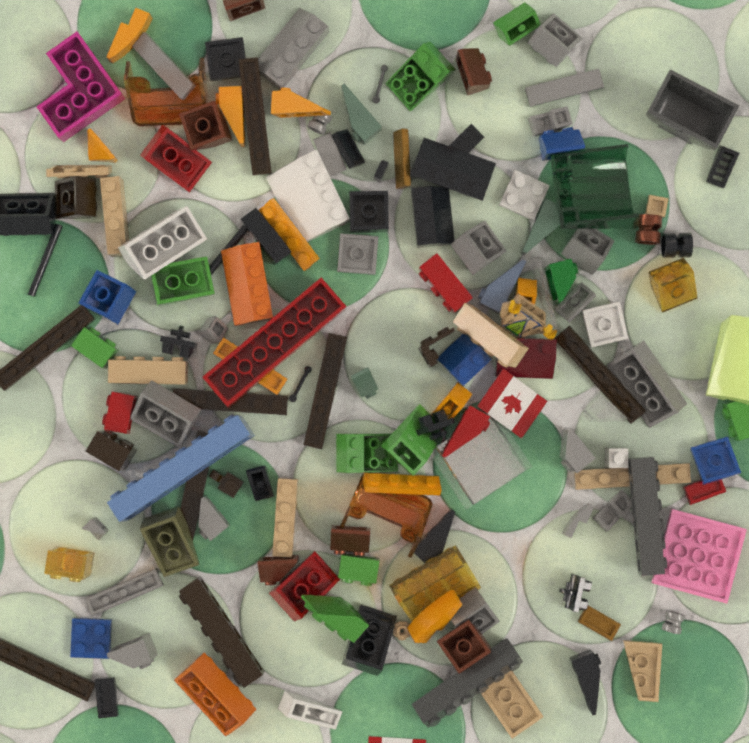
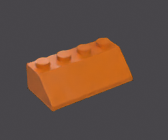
[221,242,273,326]
[174,652,257,736]

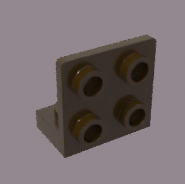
[418,327,455,368]

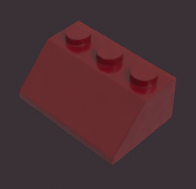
[495,338,557,379]

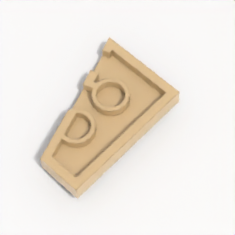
[46,165,112,178]
[623,640,662,702]

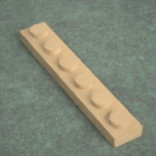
[574,463,691,490]

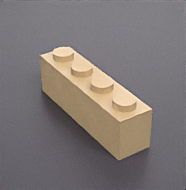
[100,176,129,257]
[453,303,529,368]
[108,356,188,385]
[272,477,298,558]

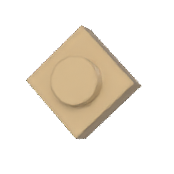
[645,195,669,218]

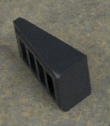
[706,145,740,188]

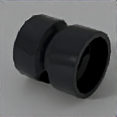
[661,233,693,258]

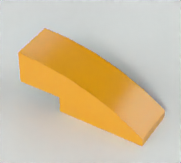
[106,8,153,63]
[407,590,462,643]

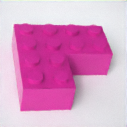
[36,31,126,143]

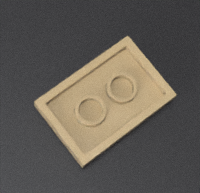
[481,671,544,739]

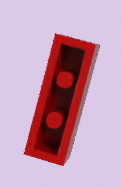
[418,253,473,313]

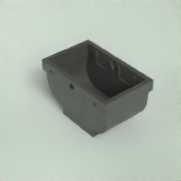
[646,69,739,150]

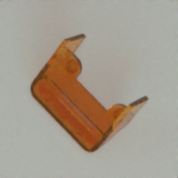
[124,57,208,126]
[340,473,433,558]

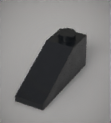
[240,208,291,266]
[412,508,455,567]
[569,649,601,716]

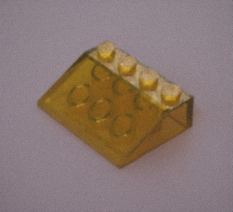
[389,545,481,621]

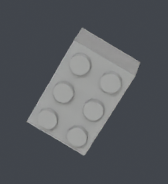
[130,380,202,448]

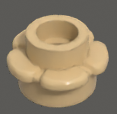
[393,621,411,641]

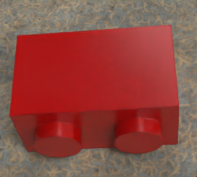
[102,392,138,434]

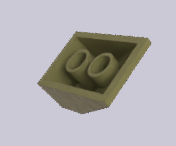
[140,506,199,577]

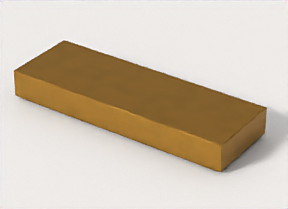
[393,128,411,189]

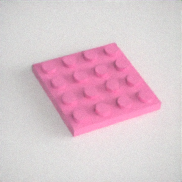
[651,509,747,604]

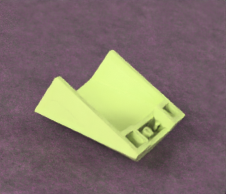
[706,315,749,405]

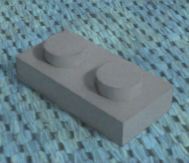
[555,282,596,323]

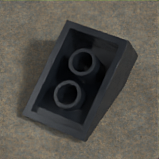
[342,605,397,676]

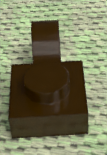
[209,469,244,498]

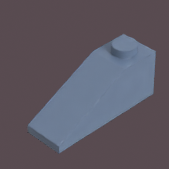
[478,260,526,314]

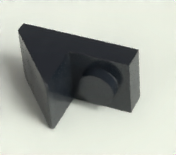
[246,465,274,501]

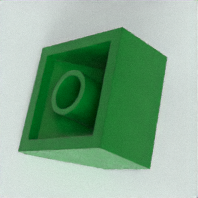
[544,258,578,305]

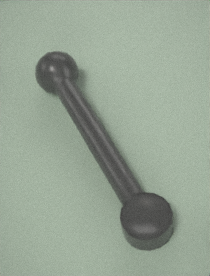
[373,65,388,104]

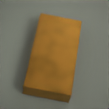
[578,605,621,641]

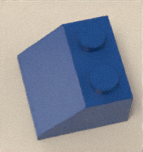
[539,127,585,161]
[78,270,137,325]
[437,334,492,386]

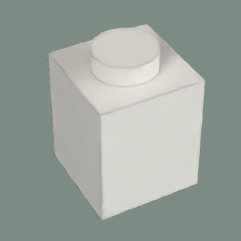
[605,448,628,468]

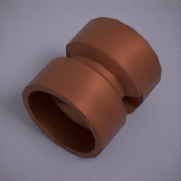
[635,214,662,245]

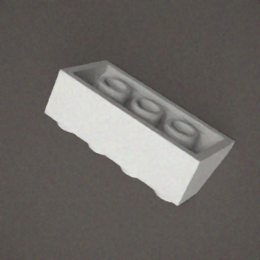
[118,206,207,280]

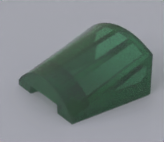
[550,144,640,229]

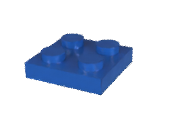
[690,437,741,485]
[70,618,112,659]

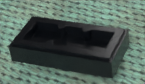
[449,123,484,153]
[331,129,365,169]
[95,677,119,719]

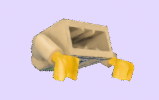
[500,293,557,340]

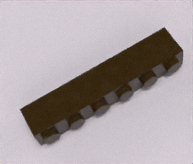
[179,576,264,688]

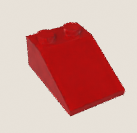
[140,125,212,193]
[269,551,340,622]

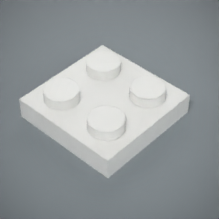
[499,170,550,221]
[582,302,629,348]

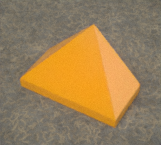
[87,128,118,163]

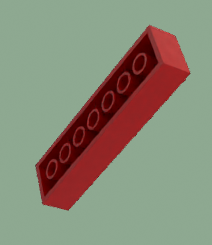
[202,277,347,408]

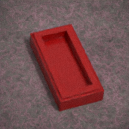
[683,480,726,505]

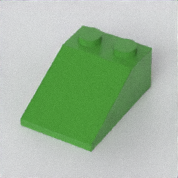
[151,256,215,307]

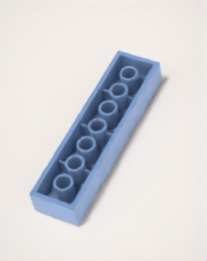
[107,414,255,522]

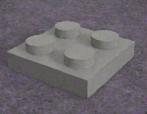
[337,233,378,275]

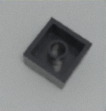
[349,191,389,233]

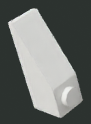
[278,691,342,730]

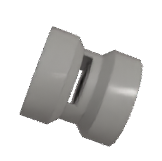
[307,115,332,135]
[661,610,685,634]

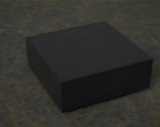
[374,160,389,183]

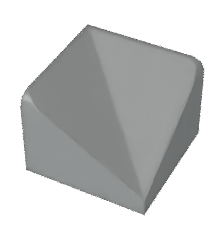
[199,316,228,344]
[82,517,108,540]

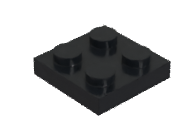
[205,37,246,82]

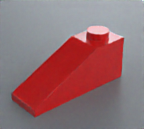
[440,405,490,458]

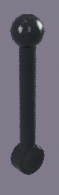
[289,366,312,402]

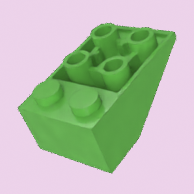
[385,42,456,112]
[381,404,446,476]
[336,434,398,473]
[301,595,369,643]

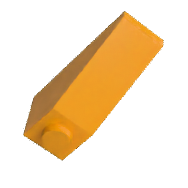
[216,86,245,147]
[271,88,331,118]

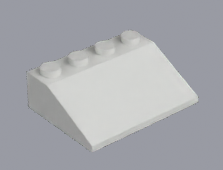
[266,150,350,242]

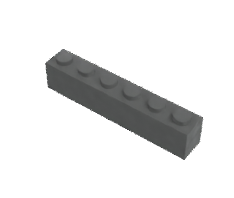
[628,456,667,576]
[412,638,523,728]

